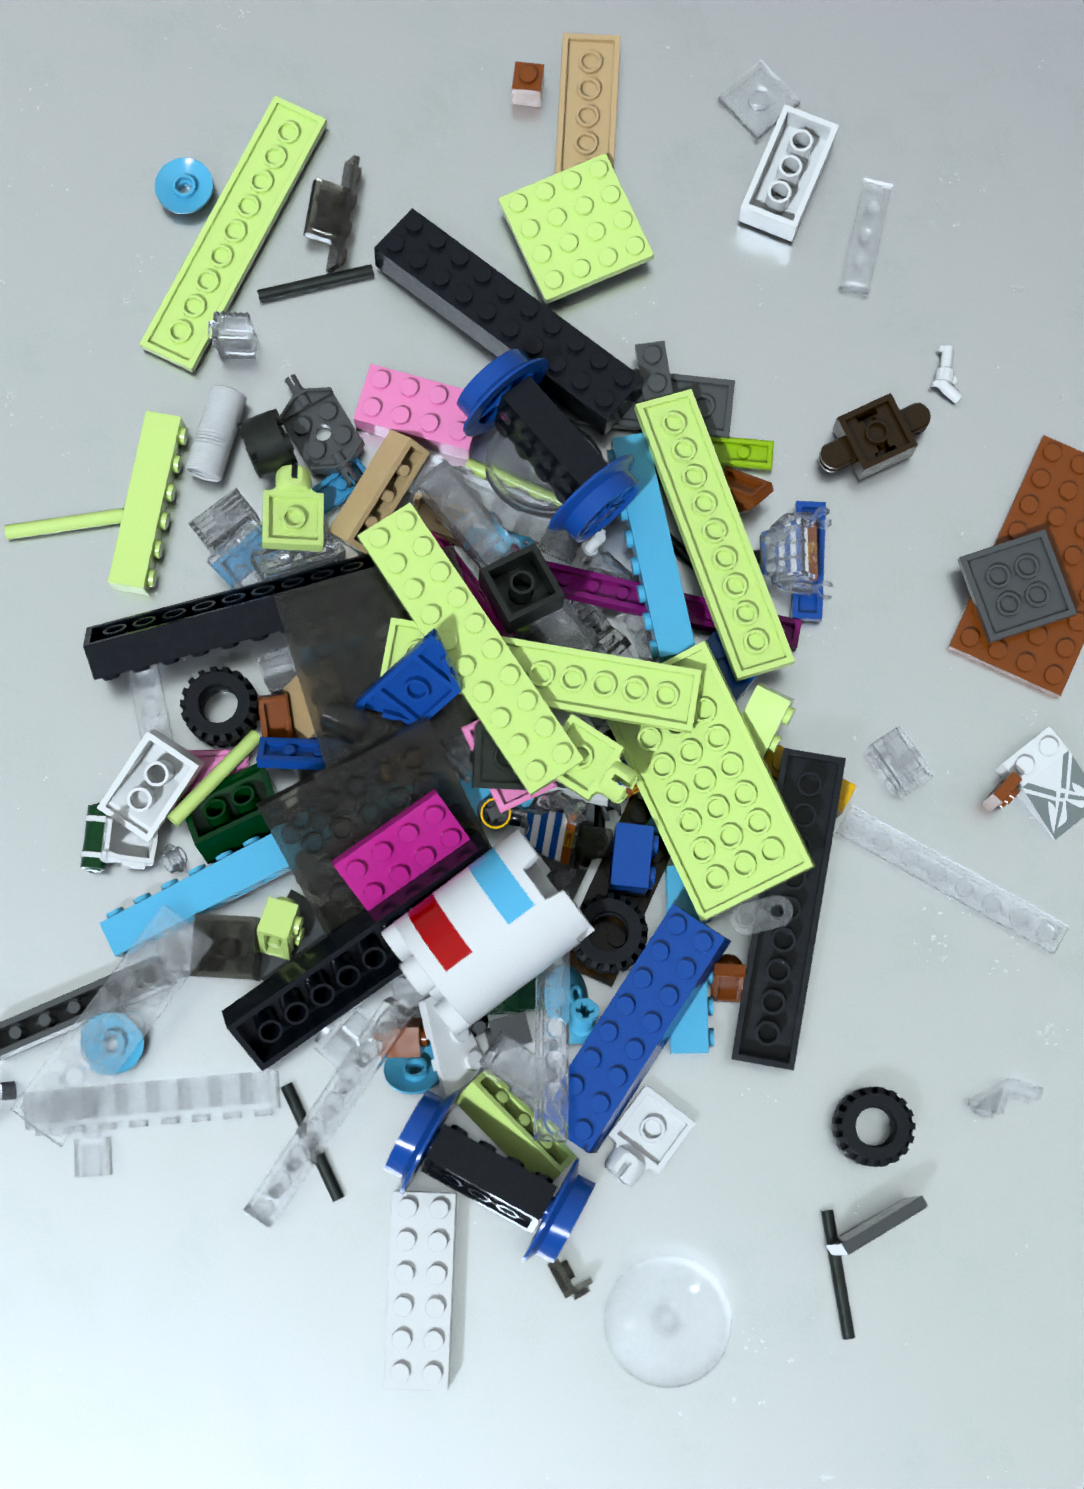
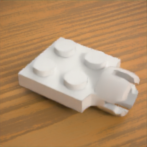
[604,1085,696,1186]

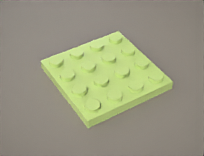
[498,153,654,304]

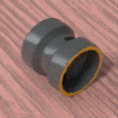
[477,796,511,829]

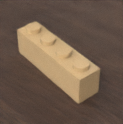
[328,429,430,555]

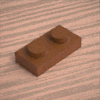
[982,771,1023,811]

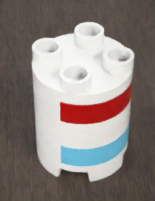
[381,829,595,1036]

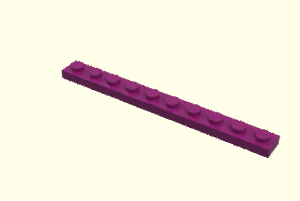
[507,552,802,652]

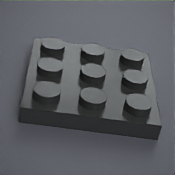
[957,529,1077,644]

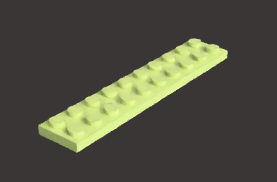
[140,96,327,373]
[634,389,795,682]
[357,503,584,796]
[380,617,702,734]

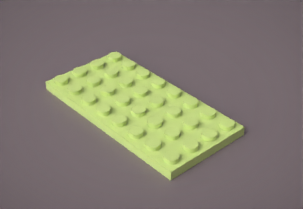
[606,641,815,922]

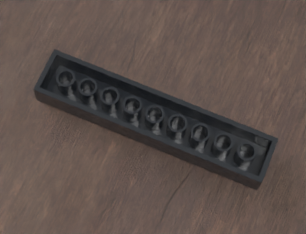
[374,208,644,436]
[83,554,392,681]
[731,748,846,1071]
[222,831,491,1072]

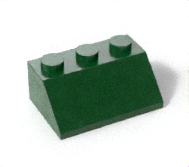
[179,763,291,864]

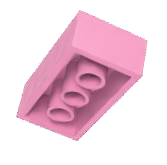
[353,364,478,460]

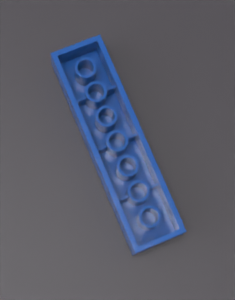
[537,904,731,1153]

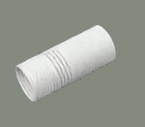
[185,385,247,482]

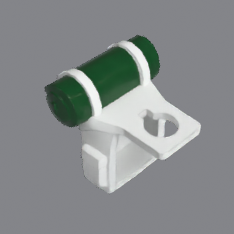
[80,803,158,873]

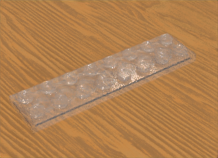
[10,904,215,1147]

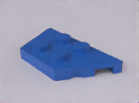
[354,628,463,728]

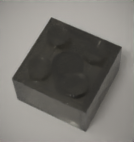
[190,913,262,981]

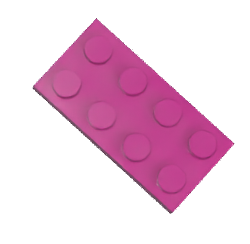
[331,789,470,911]

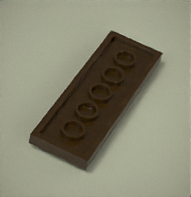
[555,795,671,988]

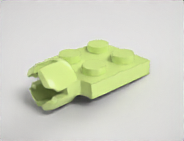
[262,464,324,552]
[556,714,638,804]

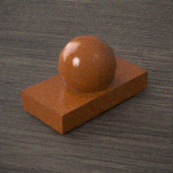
[723,467,774,513]
[711,954,746,1002]

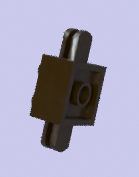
[819,393,931,480]

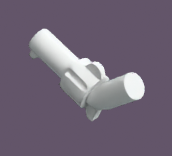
[931,345,963,404]
[570,529,606,569]

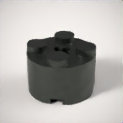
[236,409,298,479]

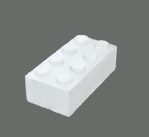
[738,104,839,242]

